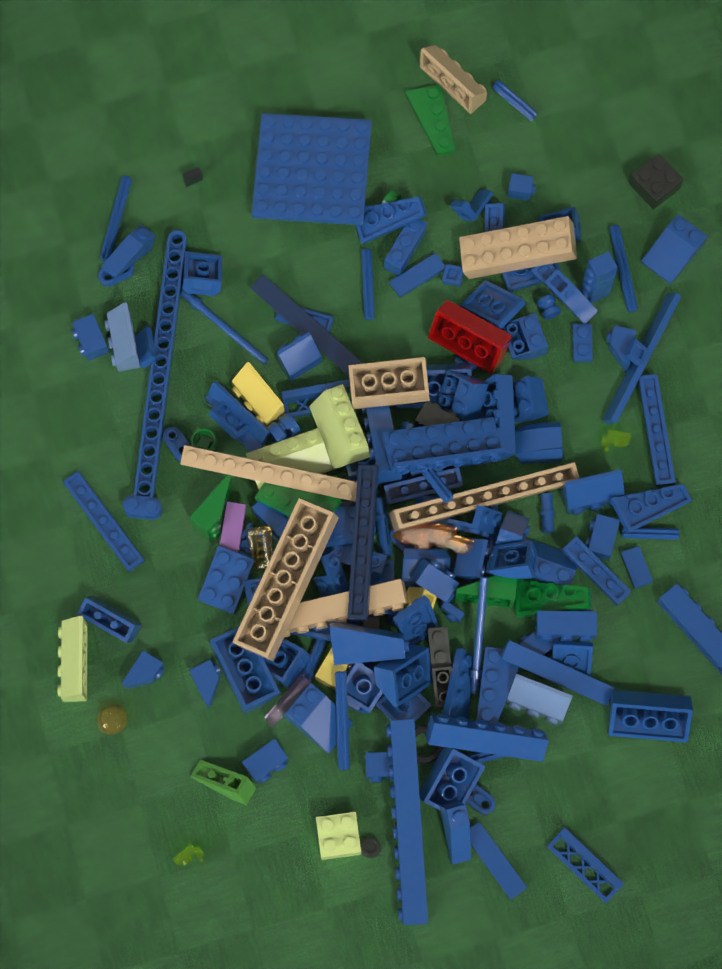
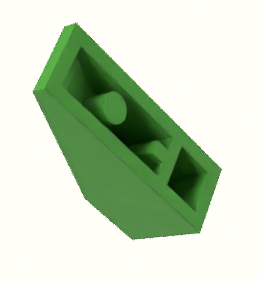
[191,760,256,805]

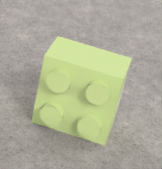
[316,812,361,860]

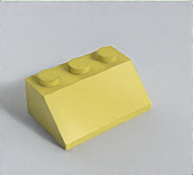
[231,362,285,427]

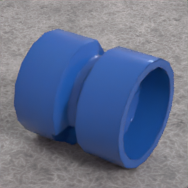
[266,412,301,443]

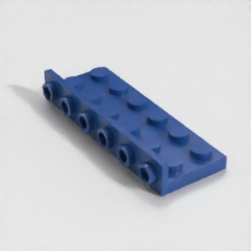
[382,417,506,475]

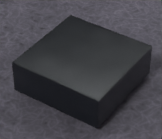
[182,167,203,187]

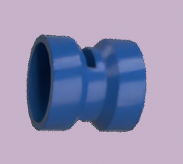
[537,295,561,320]

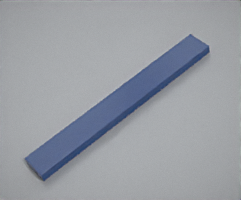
[602,292,681,424]

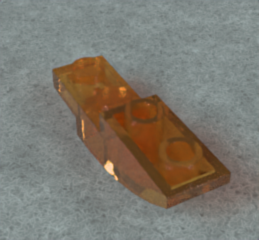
[393,524,474,554]

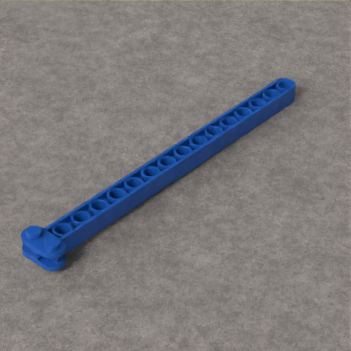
[123,230,187,520]

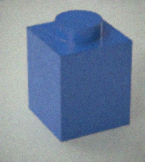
[508,173,536,201]

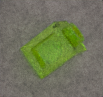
[601,430,631,453]
[172,844,205,867]

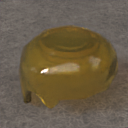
[96,705,128,735]

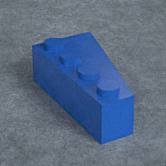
[476,647,519,724]

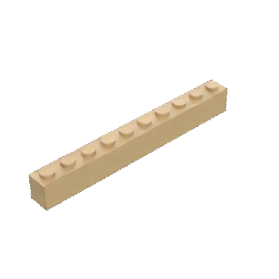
[180,445,357,502]
[389,462,580,532]

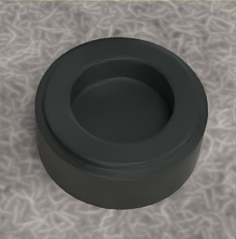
[361,837,381,858]

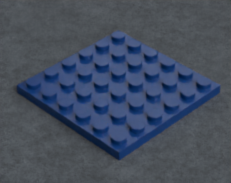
[252,113,372,225]

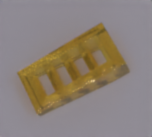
[248,527,272,569]

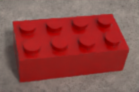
[428,300,512,374]

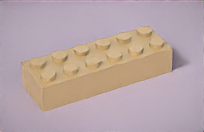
[459,216,577,279]

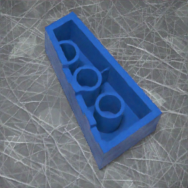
[478,374,516,460]

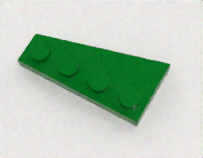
[405,85,455,156]
[255,482,342,517]
[515,579,591,618]

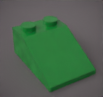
[190,475,233,541]
[455,576,517,608]

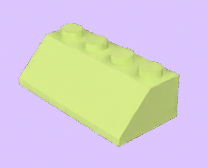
[309,384,370,469]
[246,428,333,490]
[58,616,88,702]

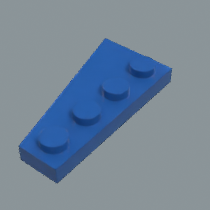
[356,197,427,244]
[609,484,692,534]
[443,648,473,720]

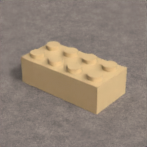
[348,357,430,409]

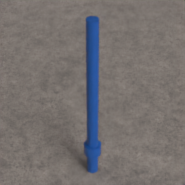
[180,290,269,365]
[470,576,488,694]

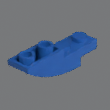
[531,264,598,324]

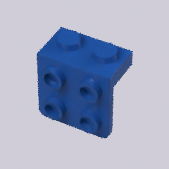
[447,505,502,537]

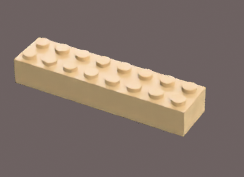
[233,498,338,661]

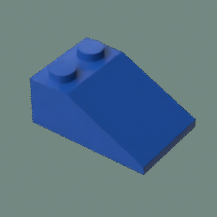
[641,214,708,285]
[283,683,353,754]

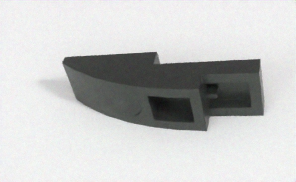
[427,626,452,708]

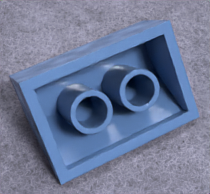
[105,302,141,372]
[506,674,572,725]

